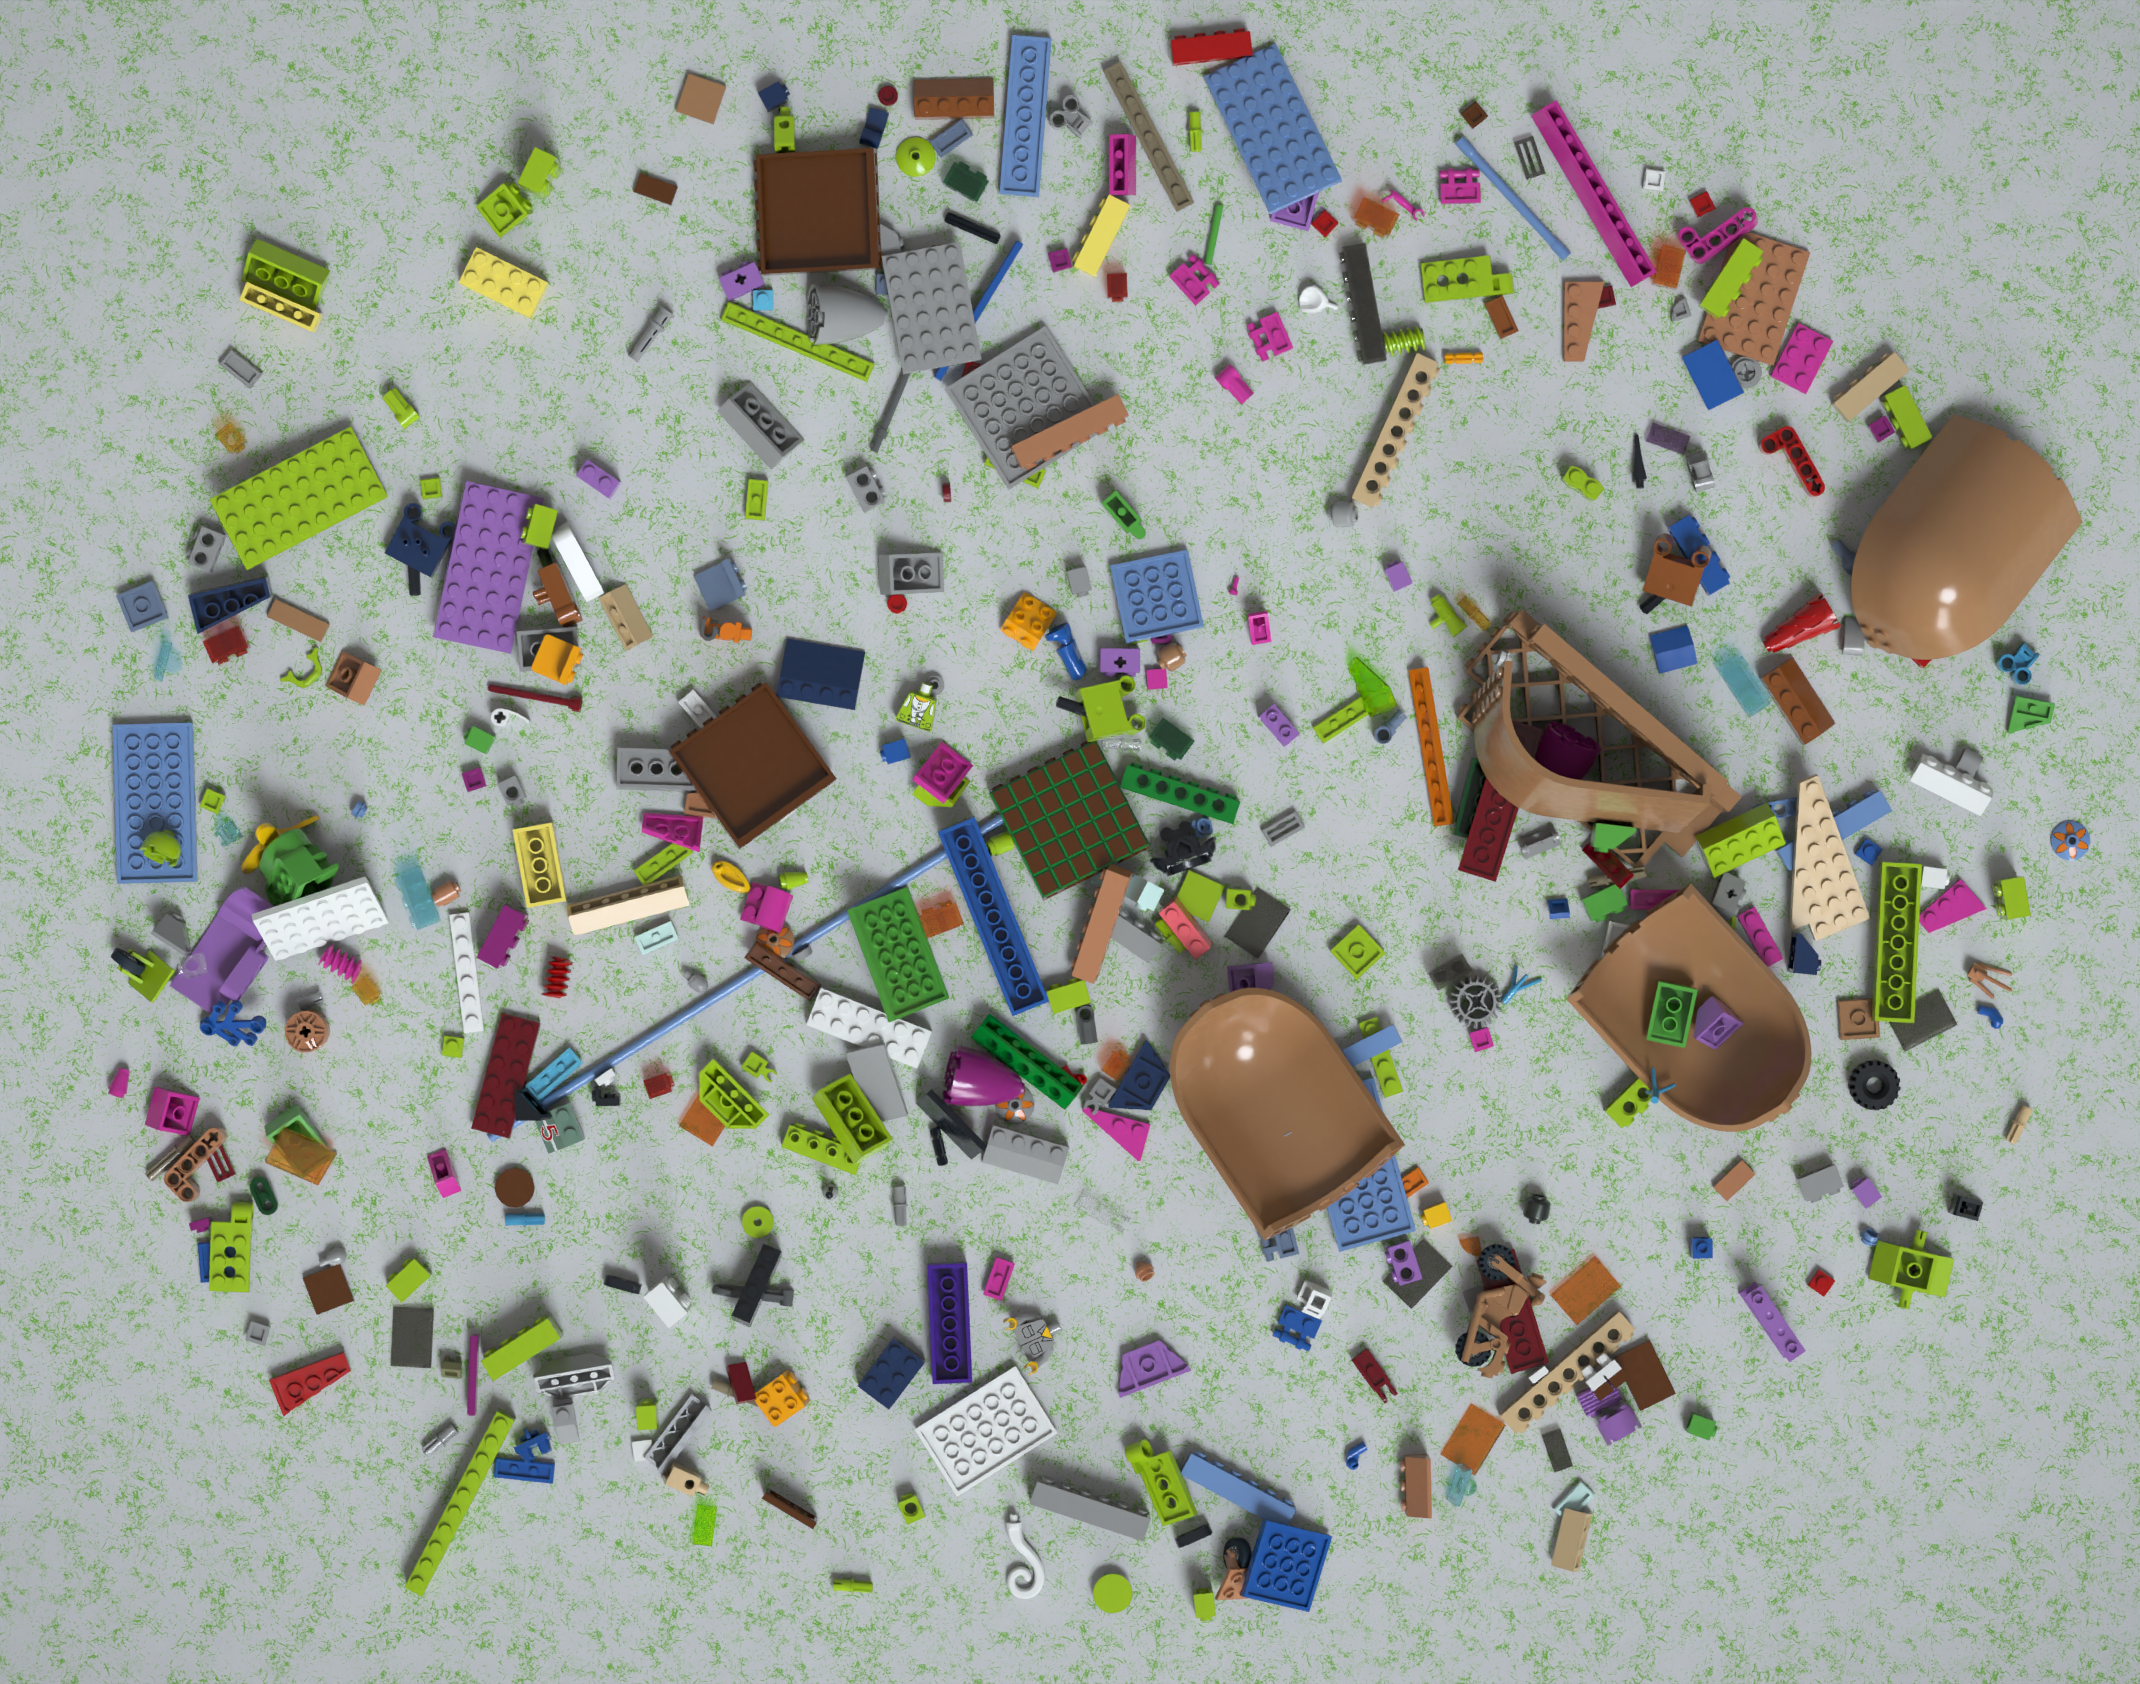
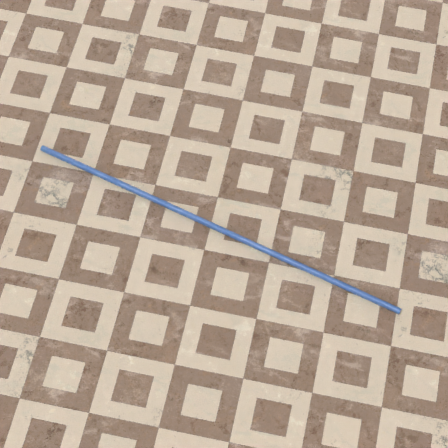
[487,814,1003,1142]

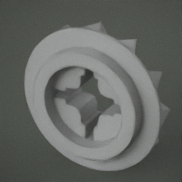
[1732,357,1762,389]

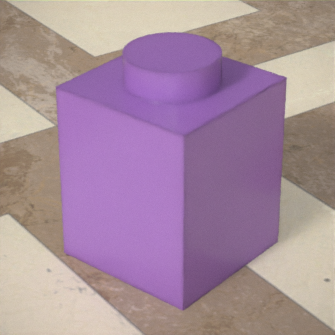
[1384,560,1413,592]
[1849,1177,1882,1209]

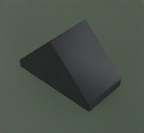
[515,1088,552,1121]
[1948,1194,1983,1221]

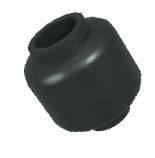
[1523,1194,1551,1224]

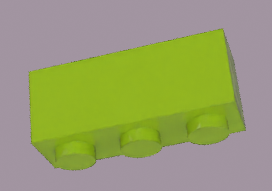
[1881,385,1933,450]

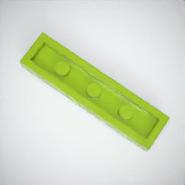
[1358,1017,1404,1098]

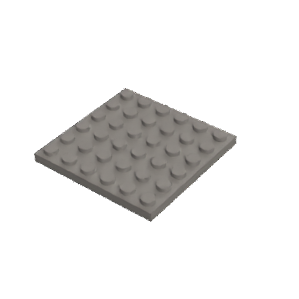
[945,326,1108,490]

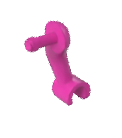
[1381,190,1425,221]

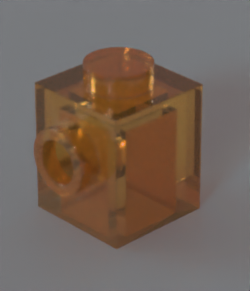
[1101,1049,1131,1082]

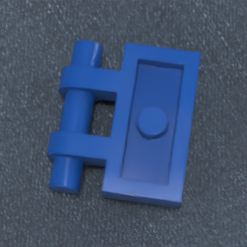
[1272,1304,1322,1352]

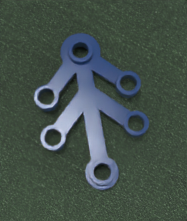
[200,1000,267,1047]

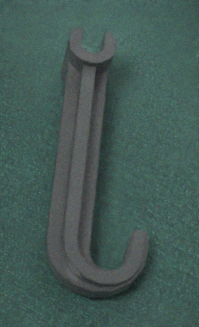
[711,1284,794,1307]

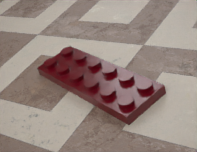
[471,1013,541,1139]
[1476,1248,1549,1374]

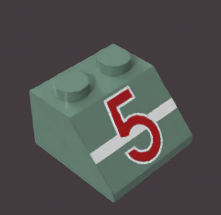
[535,1102,585,1154]

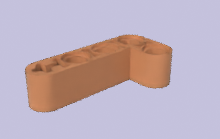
[164,1127,227,1202]

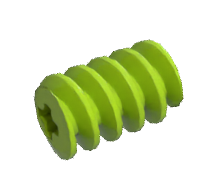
[1382,326,1426,356]

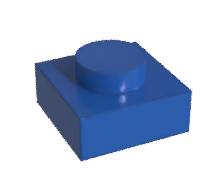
[1855,838,1883,866]
[1548,898,1570,919]

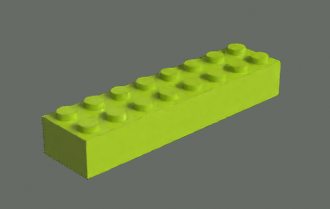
[1871,862,1922,1023]

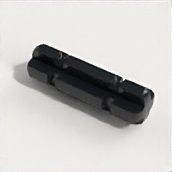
[930,1127,948,1166]

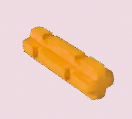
[1444,352,1483,364]

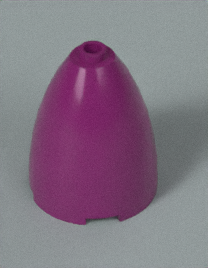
[1535,721,1602,780]
[942,1045,1025,1106]

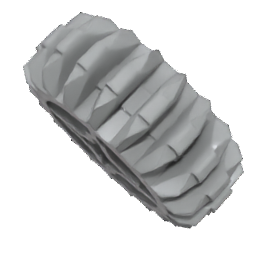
[1449,975,1503,1028]

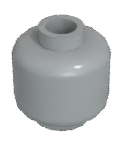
[1328,501,1358,527]

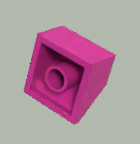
[145,1087,200,1135]

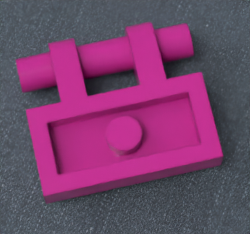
[1440,168,1481,204]
[1169,254,1220,306]
[1247,312,1293,362]

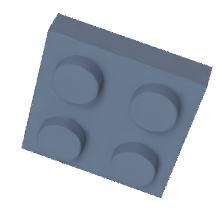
[116,581,169,632]

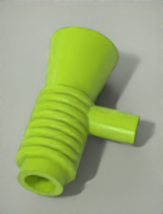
[1429,593,1468,638]

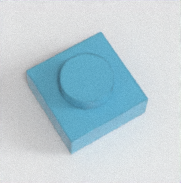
[753,290,773,311]

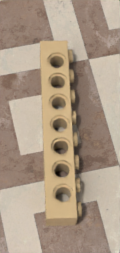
[1351,353,1440,509]
[1499,1310,1635,1434]

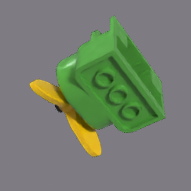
[241,815,339,906]

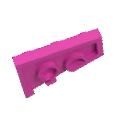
[1919,879,1987,933]

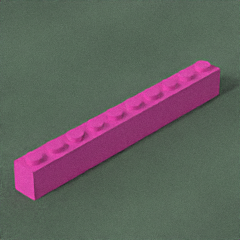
[1531,100,1657,287]

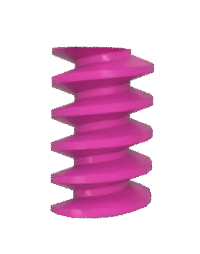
[318,944,362,984]

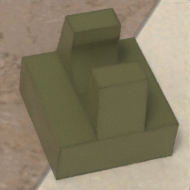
[441,1355,462,1379]

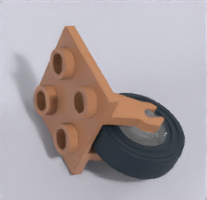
[1215,1537,1252,1600]

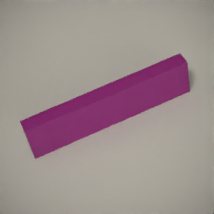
[467,1334,480,1416]

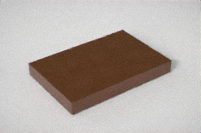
[1614,1340,1676,1411]
[762,1488,818,1529]

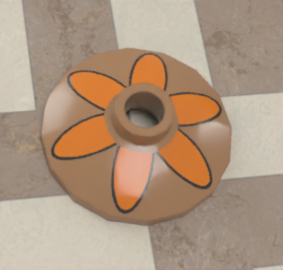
[756,924,795,959]

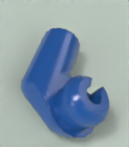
[1977,1005,2004,1029]
[1345,1441,1368,1470]

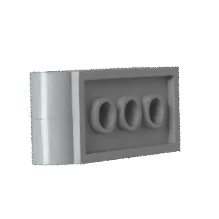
[616,748,696,792]

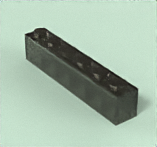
[1338,243,1387,366]

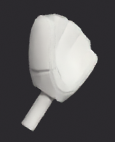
[1299,285,1338,314]

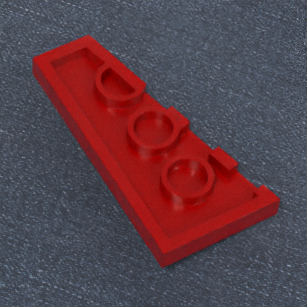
[269,1351,351,1417]

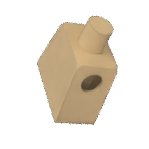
[662,1461,709,1496]

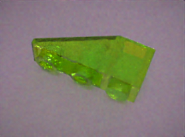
[1348,657,1397,718]

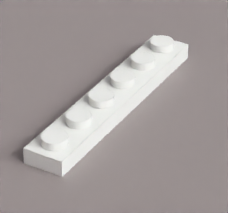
[449,912,484,1033]

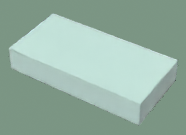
[1553,1481,1595,1517]

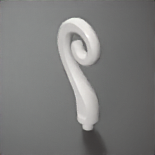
[1006,1514,1045,1599]

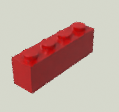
[1170,28,1253,66]

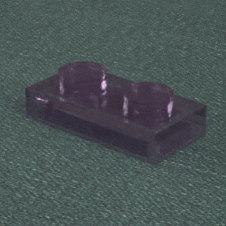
[1646,423,1690,455]

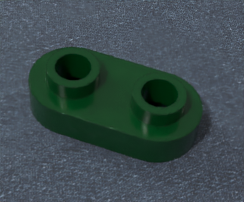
[250,1177,278,1215]

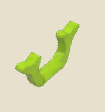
[280,647,323,688]

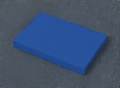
[1682,339,1744,411]

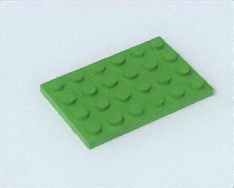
[847,887,949,1022]

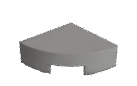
[1671,297,1692,322]

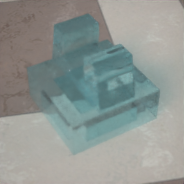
[214,820,243,847]

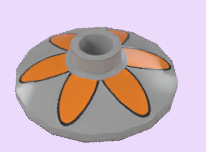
[995,1087,1035,1124]

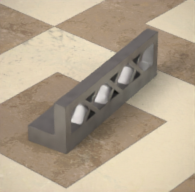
[644,1393,712,1474]

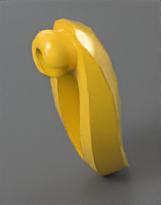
[712,861,750,893]

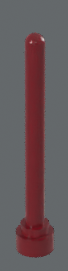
[488,684,583,713]

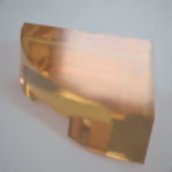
[1459,1236,1481,1256]

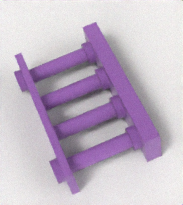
[1738,1281,1806,1362]

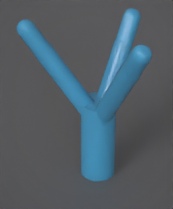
[1500,966,1542,1005]
[1645,1067,1676,1104]

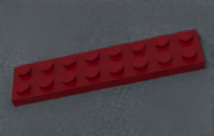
[1458,720,1543,882]

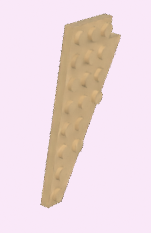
[1789,774,1870,941]

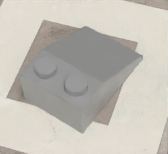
[879,552,944,595]

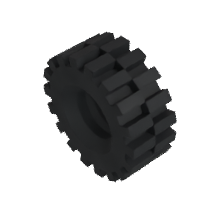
[1848,1060,1901,1111]

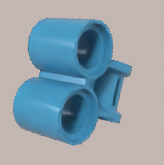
[1996,641,2040,685]

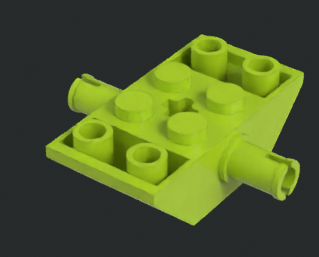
[1868,1229,1954,1309]

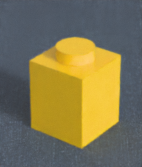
[1420,1201,1453,1229]

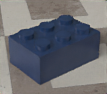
[857,1337,925,1410]

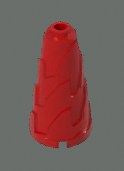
[1763,592,1841,653]

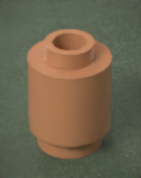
[430,880,461,907]

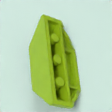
[699,1059,770,1129]

